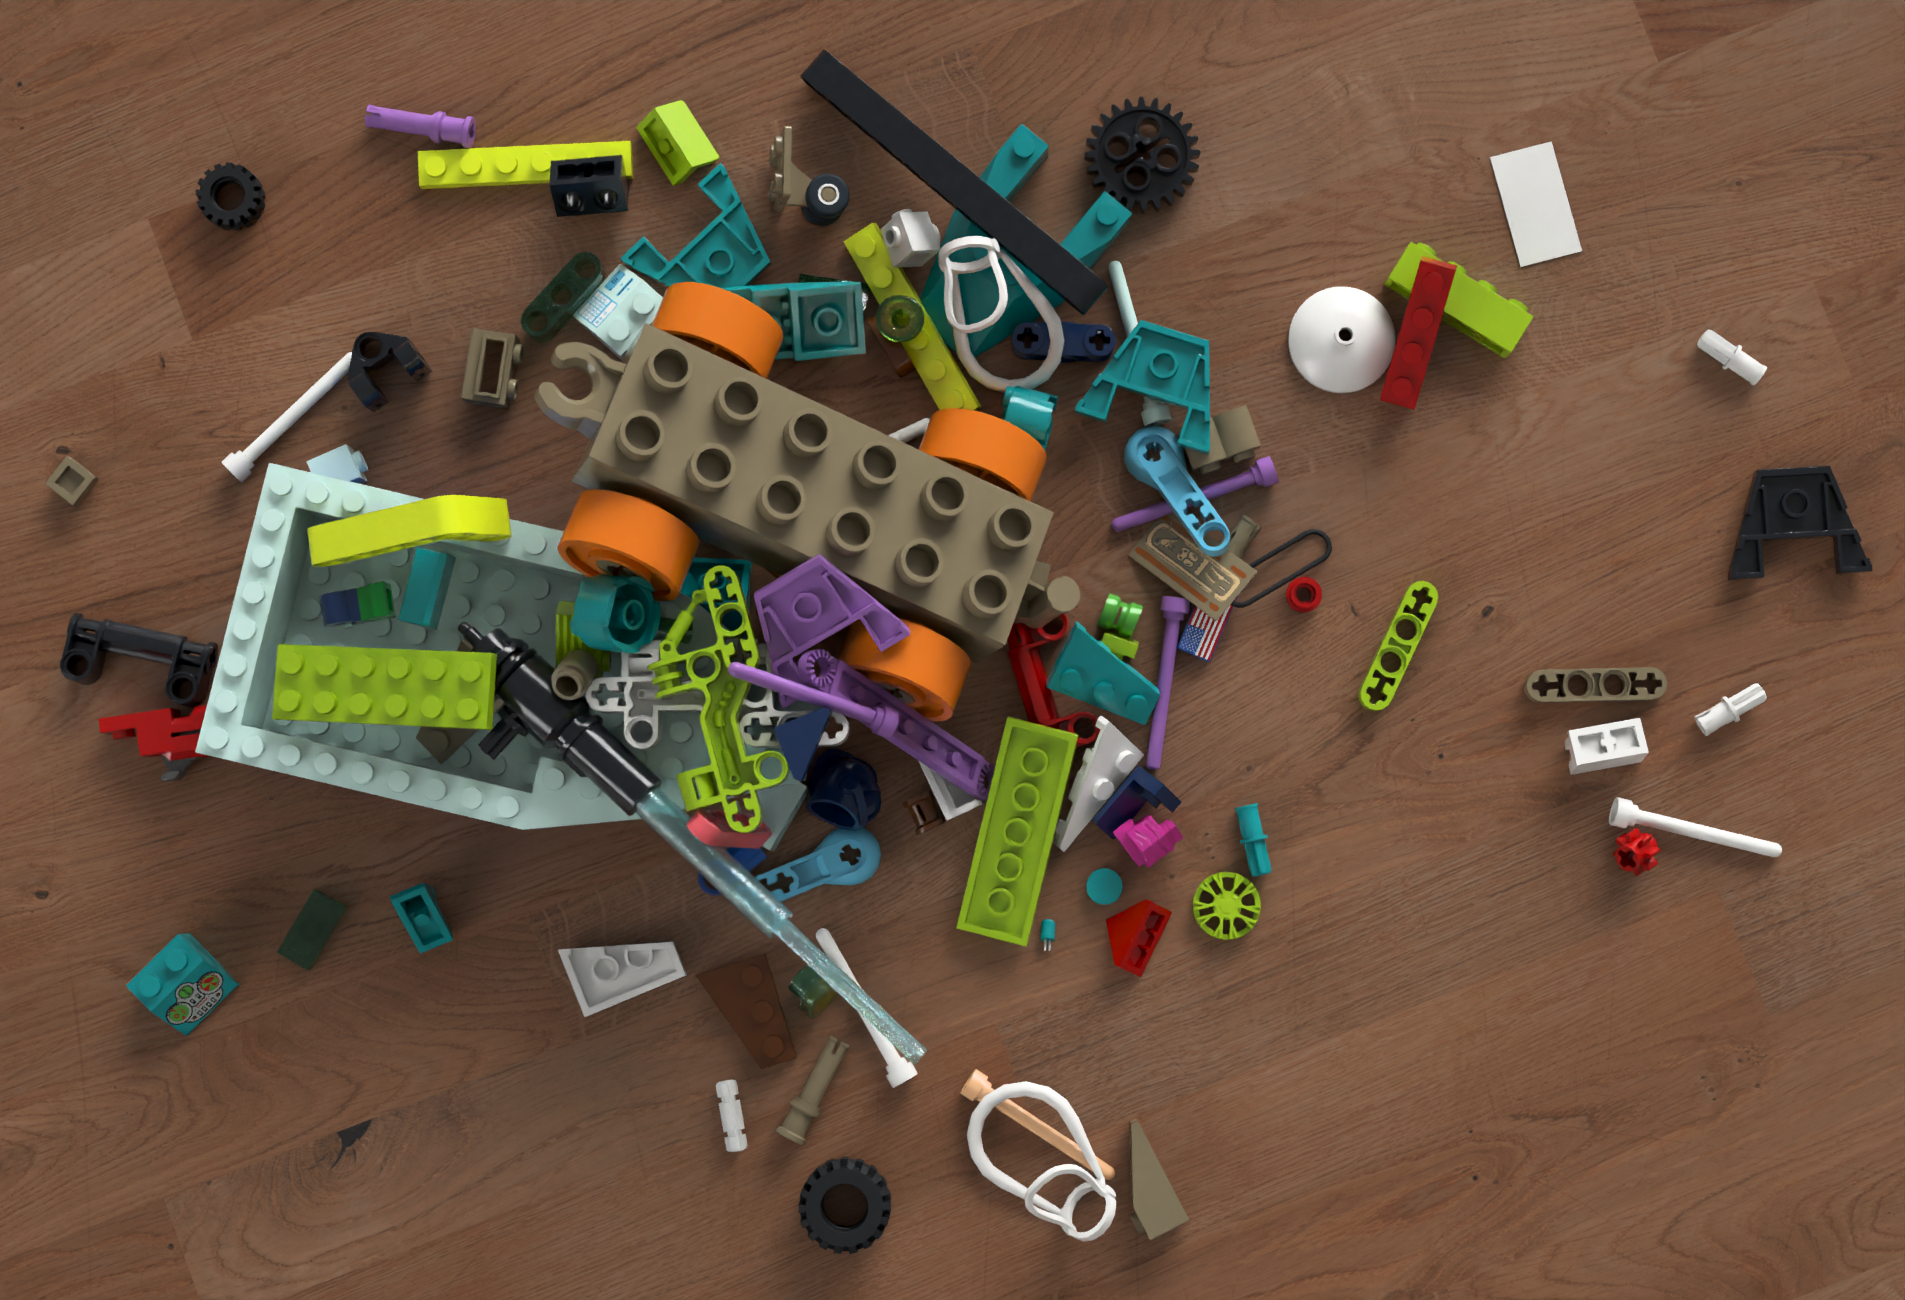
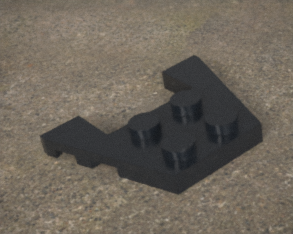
[1728,466,1873,580]

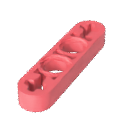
[687,808,772,849]

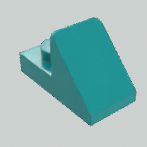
[390,882,454,954]

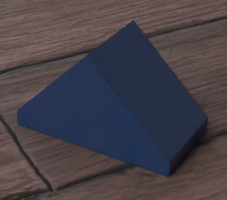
[773,707,832,782]

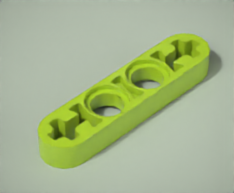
[1358,581,1438,711]

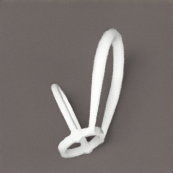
[938,236,1065,393]
[967,1081,1116,1242]

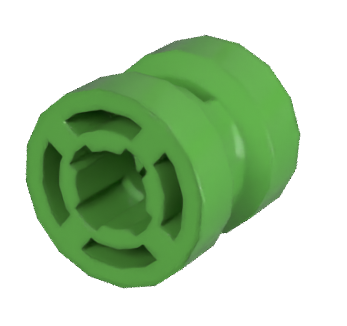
[1097,593,1143,639]

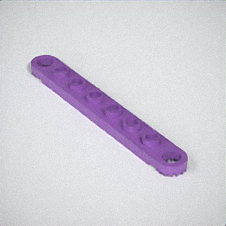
[798,649,995,801]

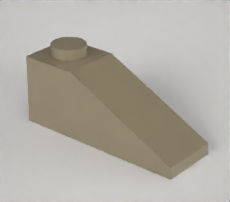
[1129,1118,1189,1241]

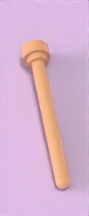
[960,1069,1115,1180]

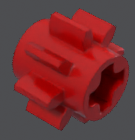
[1612,828,1661,876]

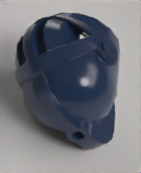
[806,749,882,831]

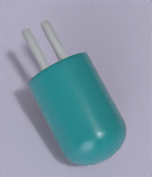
[1040,919,1055,951]

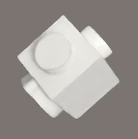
[880,209,941,268]

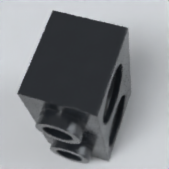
[549,155,629,217]

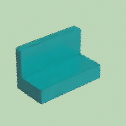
[398,547,456,630]

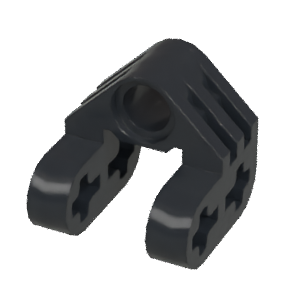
[347,332,432,413]

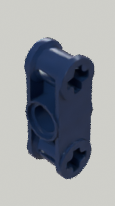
[1011,322,1116,363]

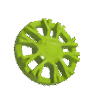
[1192,872,1261,940]

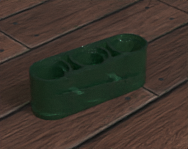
[521,252,606,343]

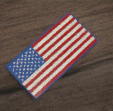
[1177,596,1238,663]

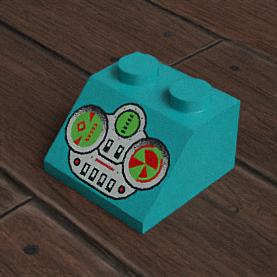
[126,933,240,1036]

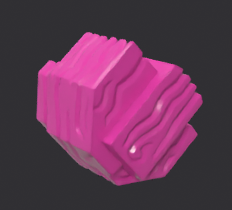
[1113,814,1184,868]

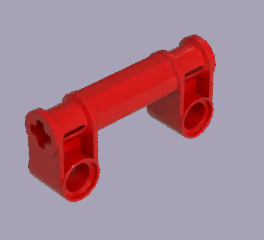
[1007,613,1100,748]

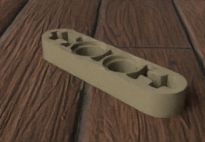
[1523,667,1668,703]

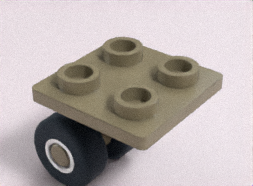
[768,126,849,226]

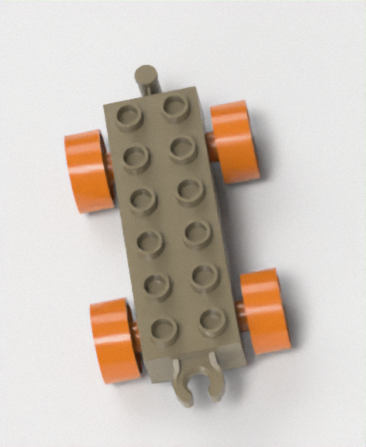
[534,282,1081,721]

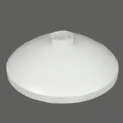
[1288,287,1396,393]

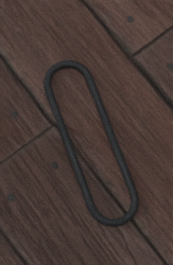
[1230,529,1332,608]

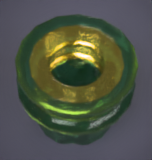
[876,295,924,342]
[788,965,842,1019]

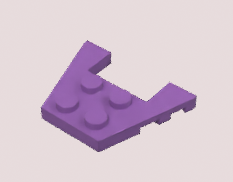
[754,554,911,708]

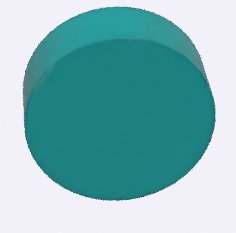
[1086,868,1123,905]

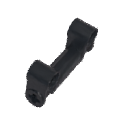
[60,613,218,708]

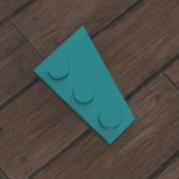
[1046,621,1160,725]

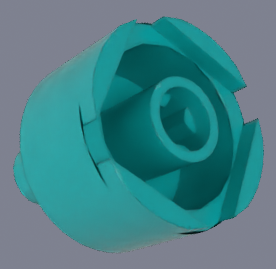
[1002,386,1058,451]
[570,574,661,653]

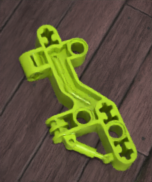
[647,565,790,833]

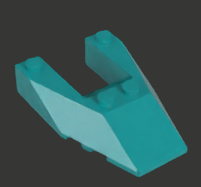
[920,123,1132,358]

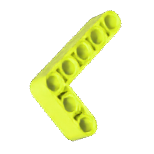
[307,495,512,567]

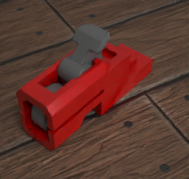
[98,705,212,782]

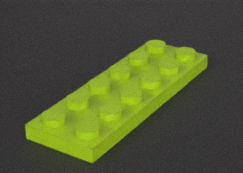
[272,644,497,730]
[956,717,1079,947]

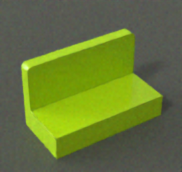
[636,100,719,186]

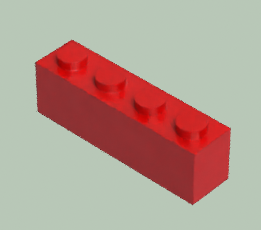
[1380,256,1457,410]

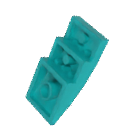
[721,282,866,361]

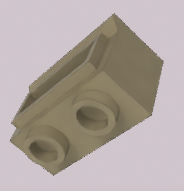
[461,328,524,410]

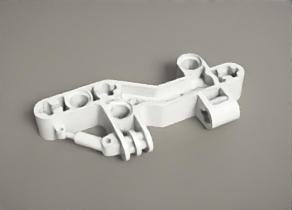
[586,638,850,750]

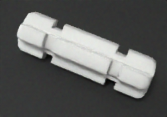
[716,1079,748,1152]

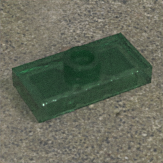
[277,889,347,970]

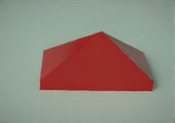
[1106,899,1172,977]

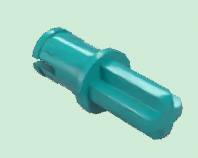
[1235,803,1272,877]

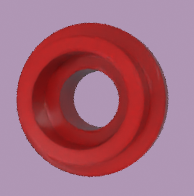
[1286,577,1322,613]

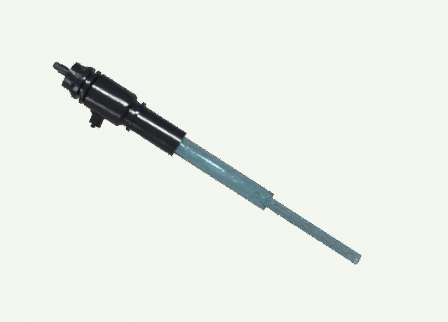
[458,622,928,1065]

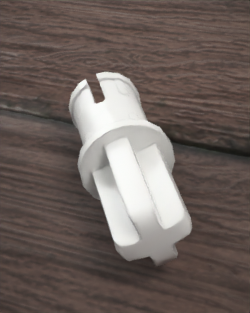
[1697,329,1767,386]
[1694,683,1767,736]

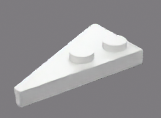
[1053,716,1144,852]

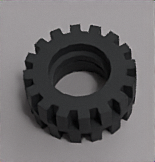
[196,162,266,231]

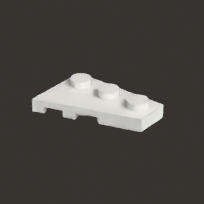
[558,941,687,1017]

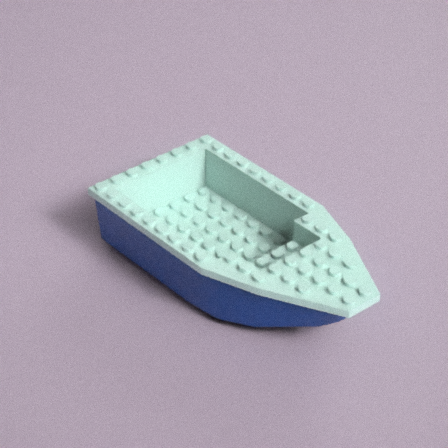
[195,463,820,830]

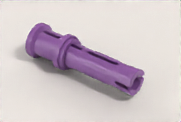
[365,104,476,148]

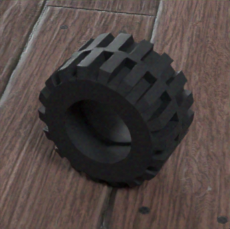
[798,1157,892,1254]

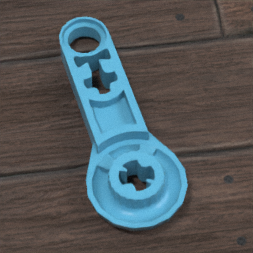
[1124,426,1230,557]
[733,827,881,913]

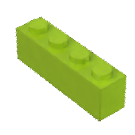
[1383,242,1534,359]

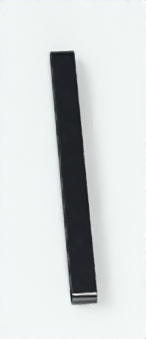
[800,49,1108,315]

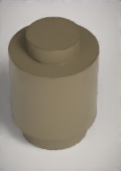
[551,649,599,700]

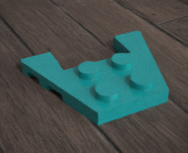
[620,163,771,288]
[1074,320,1210,455]

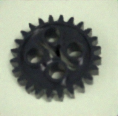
[1084,97,1201,214]

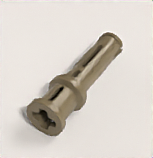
[775,1035,850,1146]

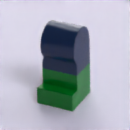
[319,581,396,627]

